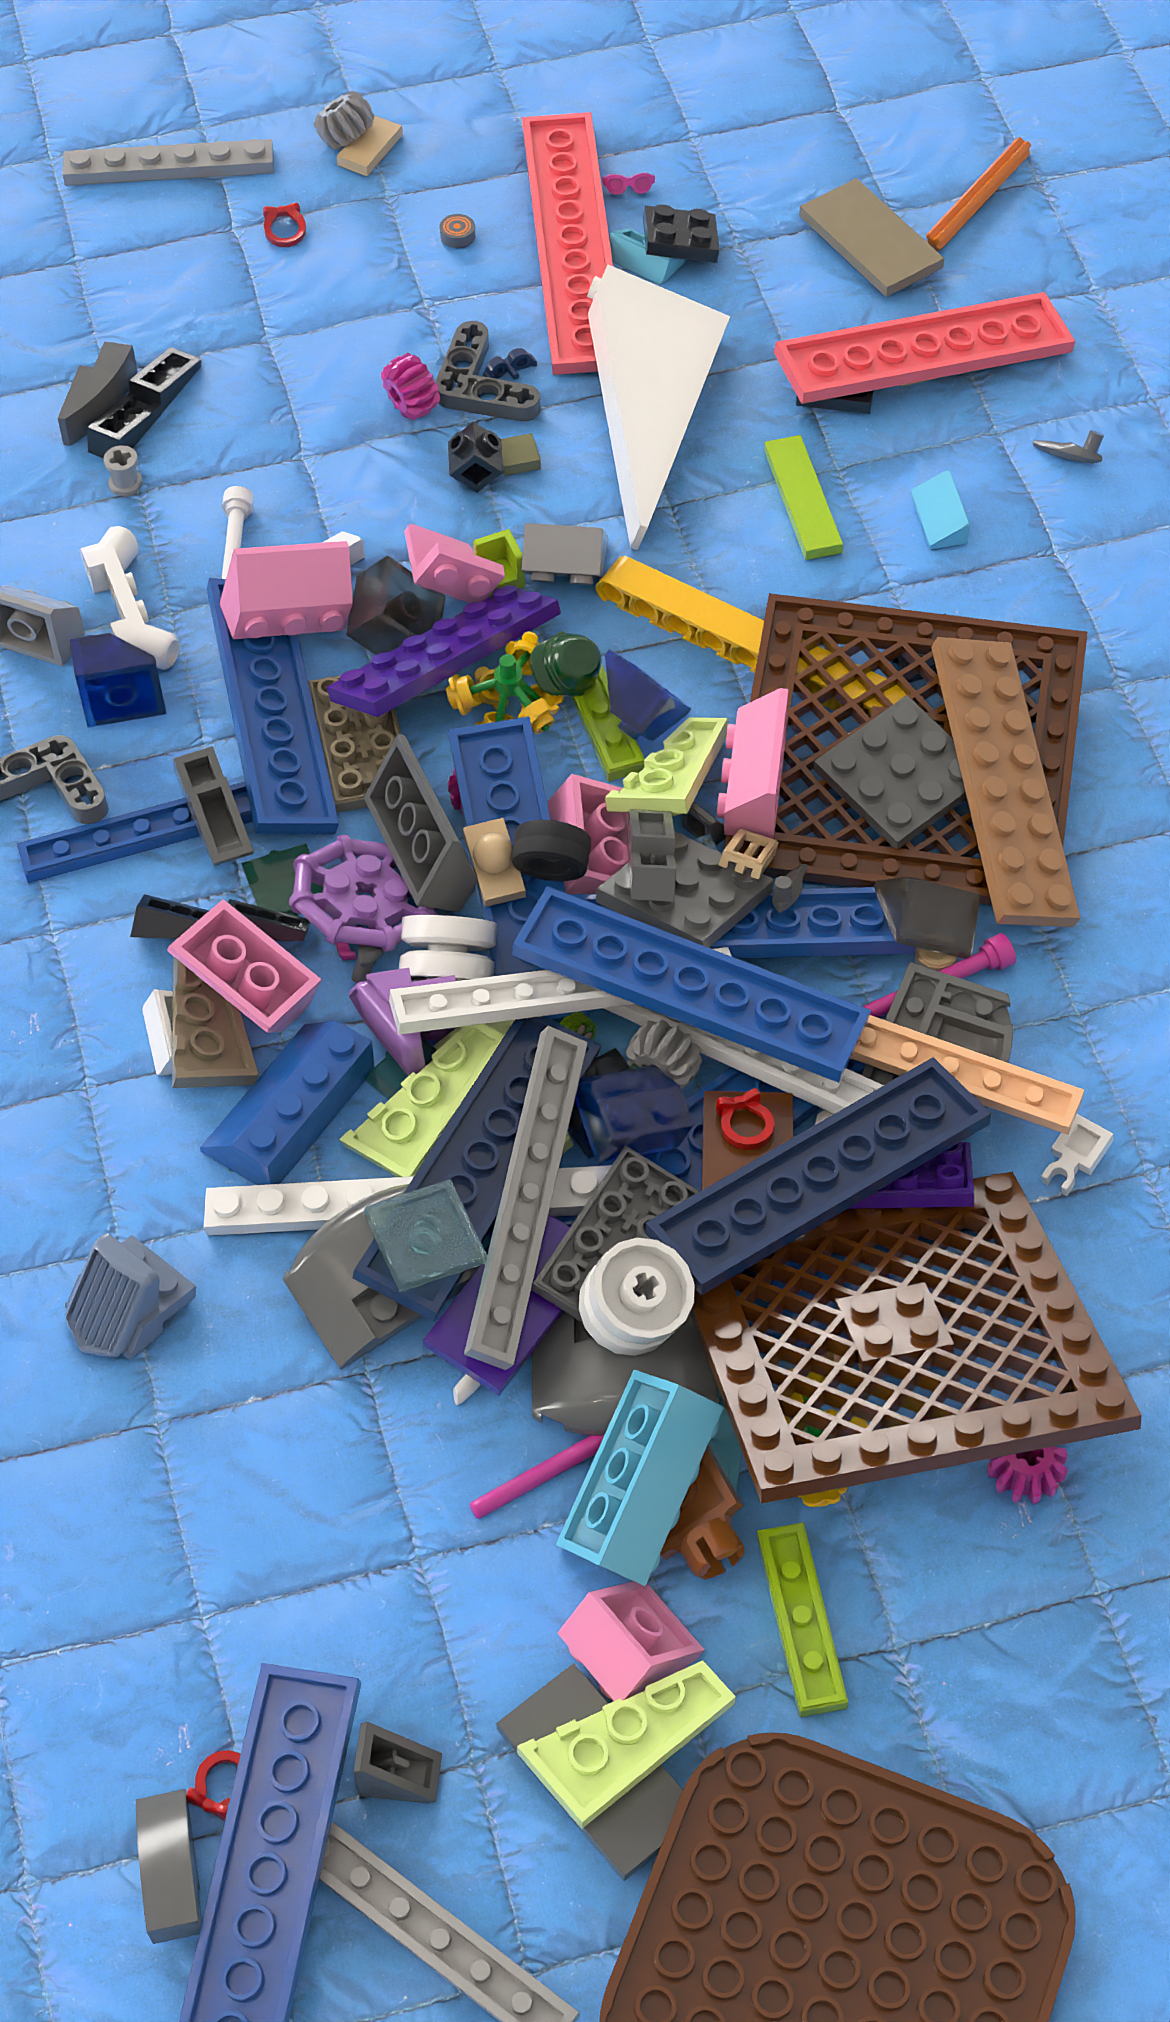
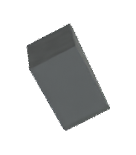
[353,1722,442,1803]

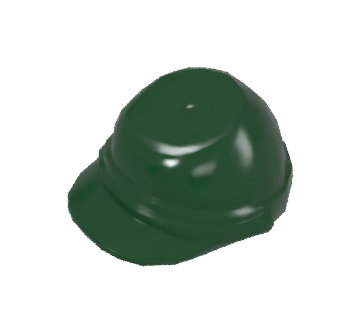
[530,631,602,697]

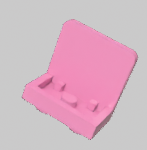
[404,524,505,603]

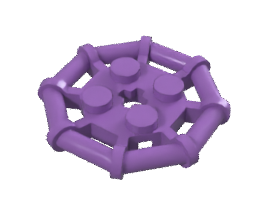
[289,834,437,952]

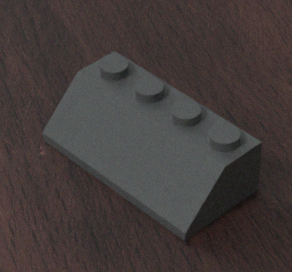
[364,734,478,912]

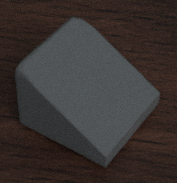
[682,801,726,849]

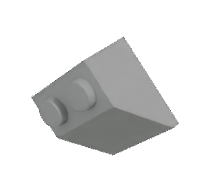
[522,523,608,585]
[0,585,85,666]

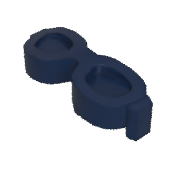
[483,348,537,380]

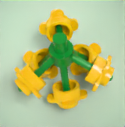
[446,632,564,735]

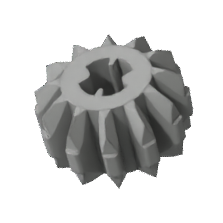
[313,91,375,149]
[625,1019,703,1093]

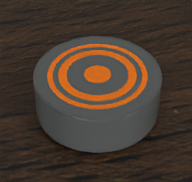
[439,214,475,248]

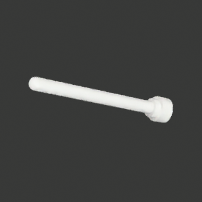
[215,486,254,636]

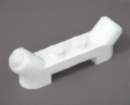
[80,526,179,670]

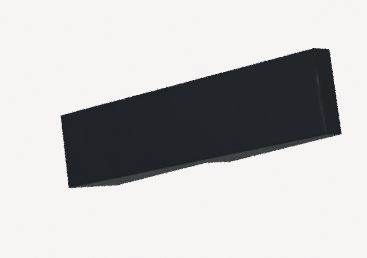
[87,347,201,458]
[130,894,310,941]

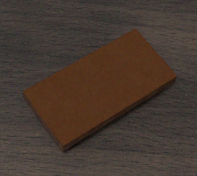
[702,1091,793,1243]

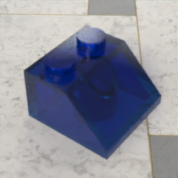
[70,633,167,728]
[575,1065,694,1163]

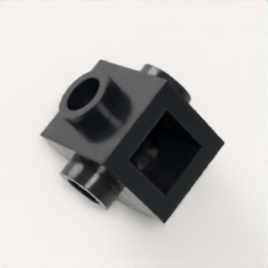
[448,422,503,493]

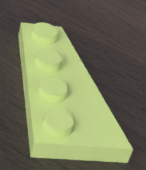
[605,717,728,816]
[339,1024,505,1177]
[517,1660,736,1829]

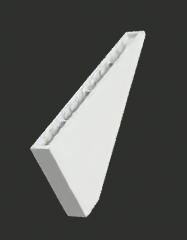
[587,265,730,551]

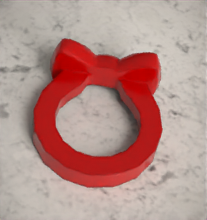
[263,202,306,247]
[716,1088,775,1150]
[186,1750,241,1821]

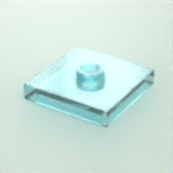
[364,1179,487,1292]

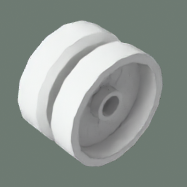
[399,915,497,982]
[579,1237,695,1356]

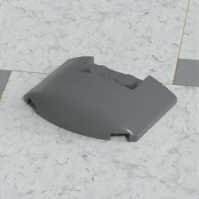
[862,962,1013,1108]
[283,1184,487,1370]
[532,1311,719,1436]

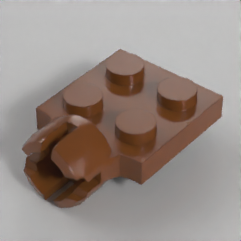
[660,1445,744,1580]

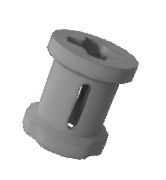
[103,445,143,497]

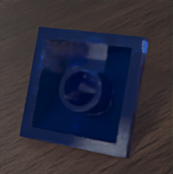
[605,649,692,741]

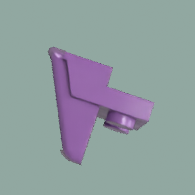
[348,967,456,1076]

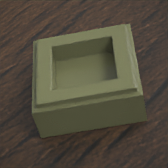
[501,433,541,476]

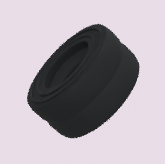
[512,820,591,881]

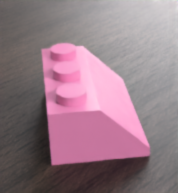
[220,541,353,639]
[717,688,788,839]
[548,774,629,894]
[167,899,322,1033]

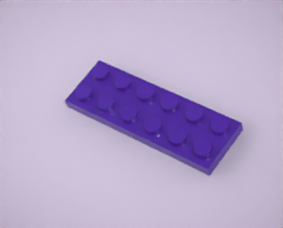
[326,585,561,717]

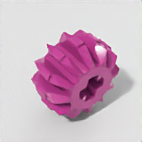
[381,353,440,420]
[987,1446,1068,1505]

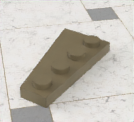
[172,956,259,1088]

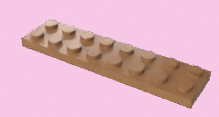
[931,637,1081,927]

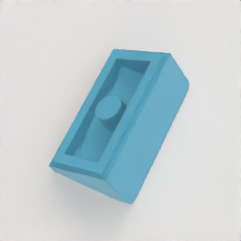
[609,228,686,284]
[910,470,970,550]

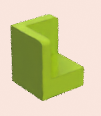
[473,529,525,597]

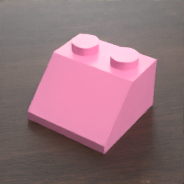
[557,1581,705,1701]

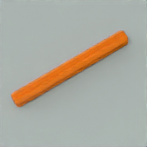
[926,138,1031,251]

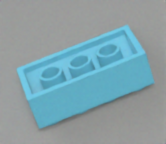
[556,1370,724,1586]

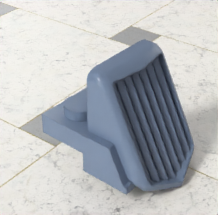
[65,1233,196,1360]

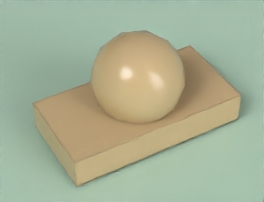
[463,818,526,907]

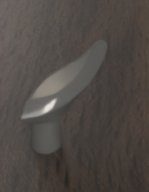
[1033,430,1104,464]
[772,864,809,913]
[351,945,384,983]

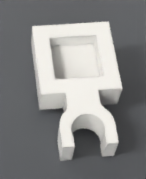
[1041,1114,1114,1196]

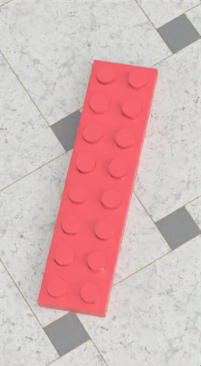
[774,292,1075,404]

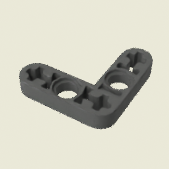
[436,321,541,421]
[0,735,109,824]

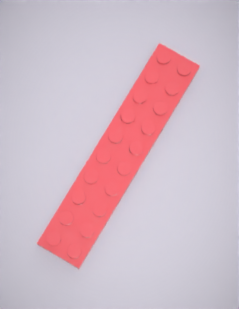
[522,112,613,375]

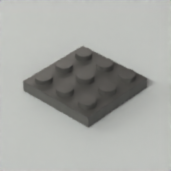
[814,695,967,850]
[596,831,774,948]

